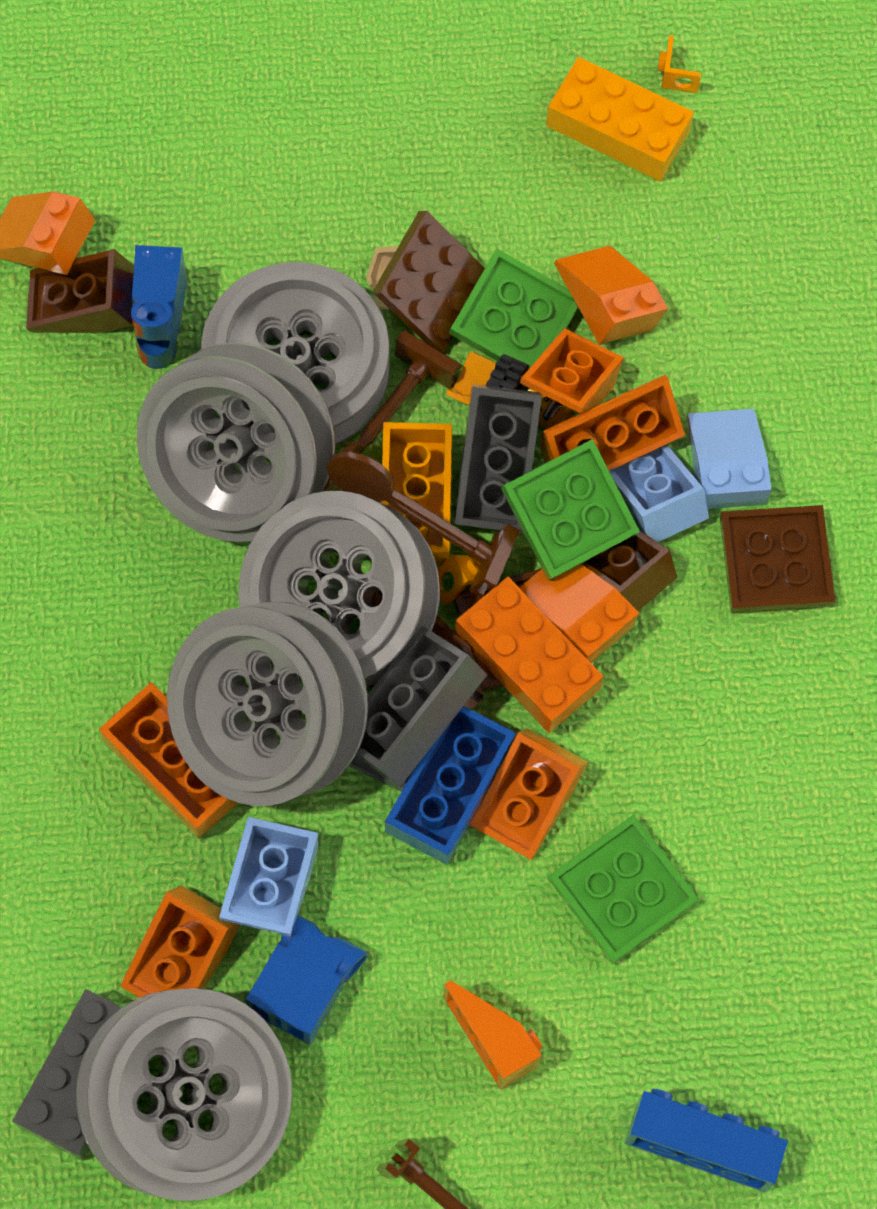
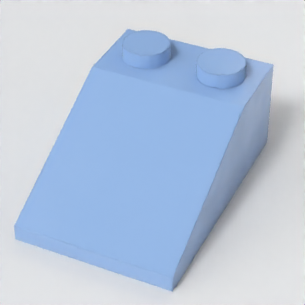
[687,409,771,509]
[609,444,709,542]
[219,817,319,936]

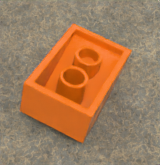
[0,191,95,275]
[554,246,668,345]
[520,328,624,413]
[519,563,639,663]
[470,728,589,860]
[120,886,240,998]
[443,980,543,1090]

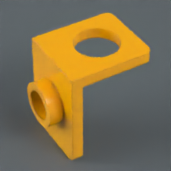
[657,35,701,93]
[446,352,496,405]
[438,554,480,605]

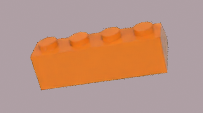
[540,375,685,471]

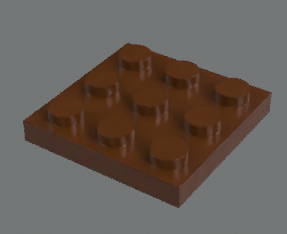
[372,211,485,353]
[720,505,835,613]

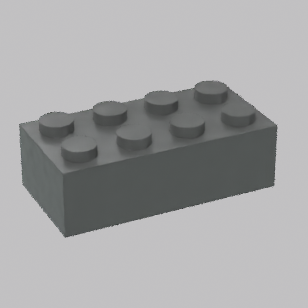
[454,384,542,533]
[355,626,487,788]
[12,989,122,1161]

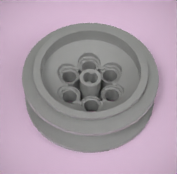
[201,262,389,446]
[137,342,335,542]
[239,491,440,687]
[167,601,368,806]
[76,988,292,1201]

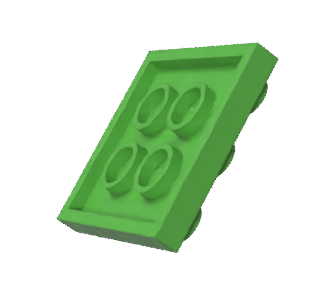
[449,248,578,368]
[501,439,640,580]
[548,815,699,965]

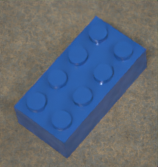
[385,706,516,865]
[624,1088,788,1193]

